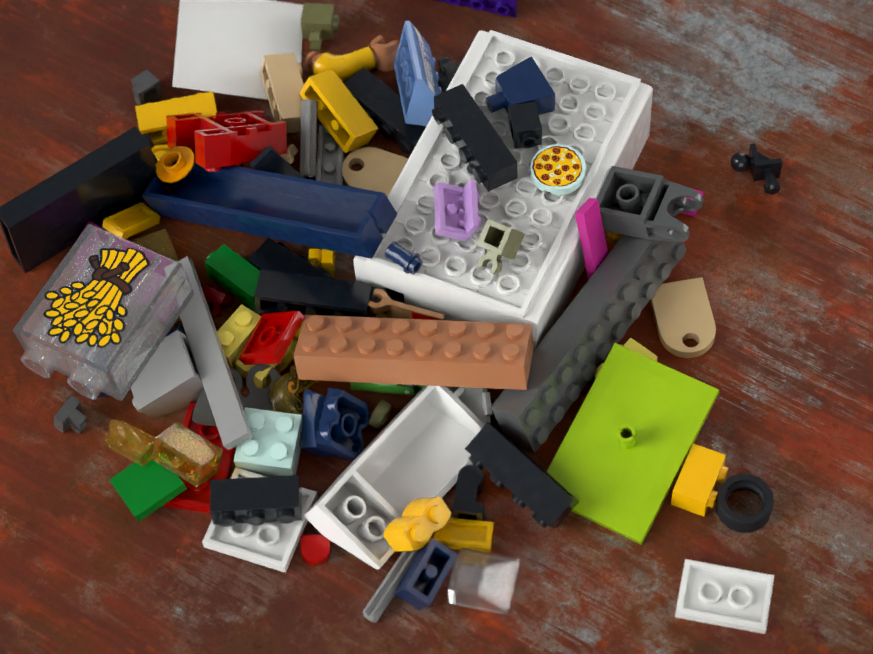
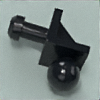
[730,144,782,195]

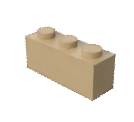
[260,53,304,133]

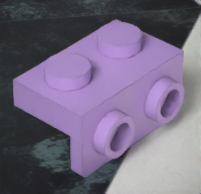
[433,180,481,242]

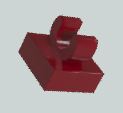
[201,284,235,317]

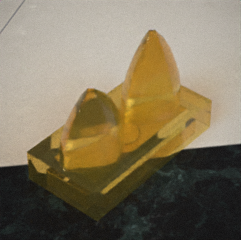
[103,419,163,467]

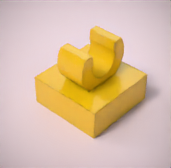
[308,248,336,277]

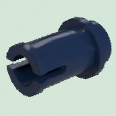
[385,241,423,274]

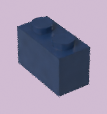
[394,538,458,610]

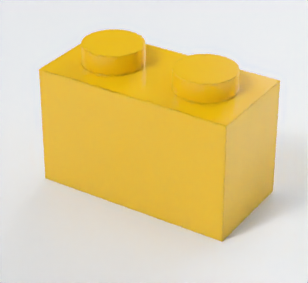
[671,443,729,517]

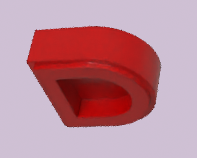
[300,534,331,566]

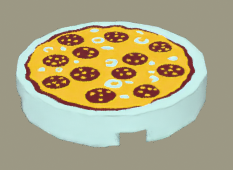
[530,144,586,196]

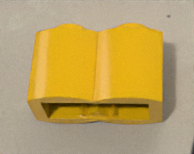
[383,496,451,552]

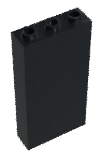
[0,126,160,273]

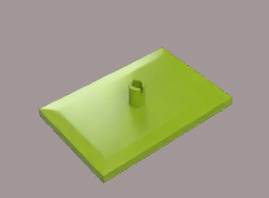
[547,343,719,545]

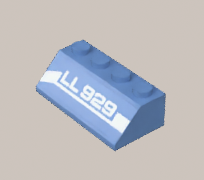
[394,20,442,126]

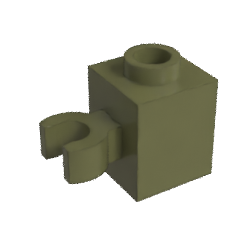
[300,3,340,51]
[477,218,525,275]

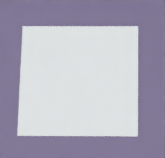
[172,0,303,100]

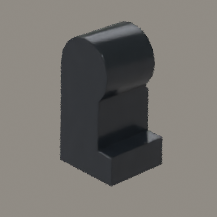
[453,465,484,521]

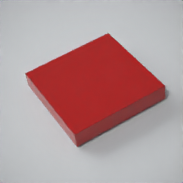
[238,311,305,365]

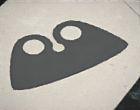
[192,364,301,426]

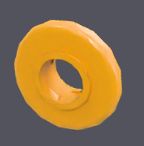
[156,146,195,183]

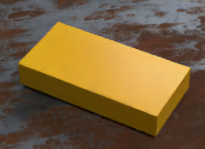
[102,202,160,241]
[432,517,494,553]

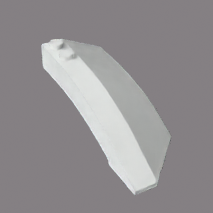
[303,385,492,570]

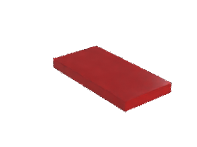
[163,401,237,513]

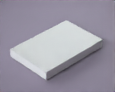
[675,559,774,634]

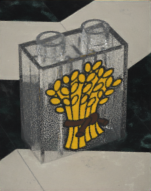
[13,224,195,401]

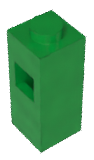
[205,244,260,311]

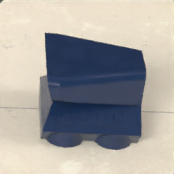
[301,387,370,461]

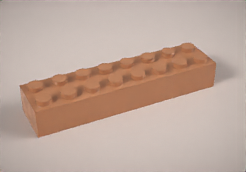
[294,315,534,390]

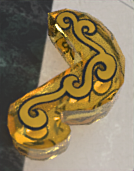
[270,365,319,415]

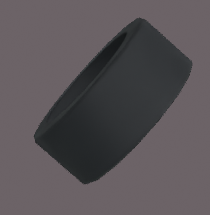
[716,474,774,533]

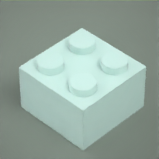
[234,407,302,477]

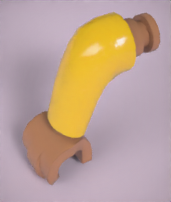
[305,35,399,82]

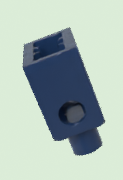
[485,56,555,115]

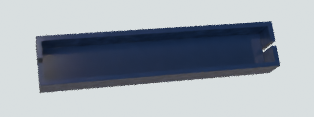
[142,160,397,259]

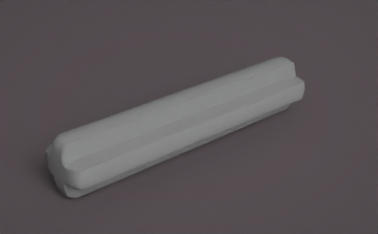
[300,99,317,178]
[363,550,419,623]

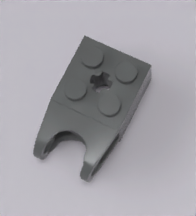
[597,166,704,242]

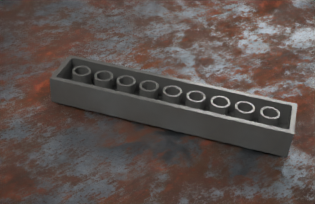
[491,217,687,453]

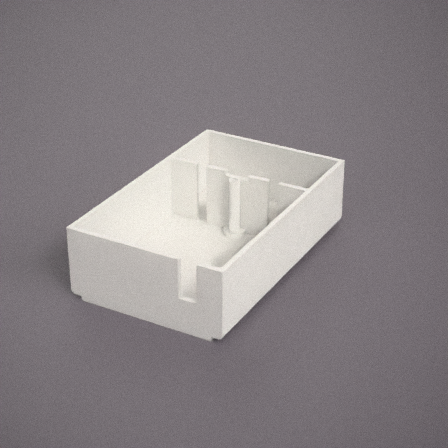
[353,30,653,352]

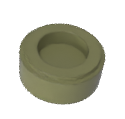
[369,400,392,430]

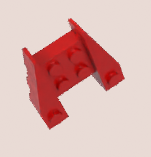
[166,110,287,172]

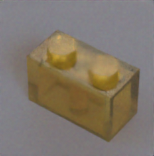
[151,422,223,487]

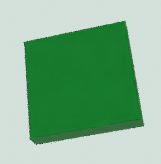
[109,447,187,522]

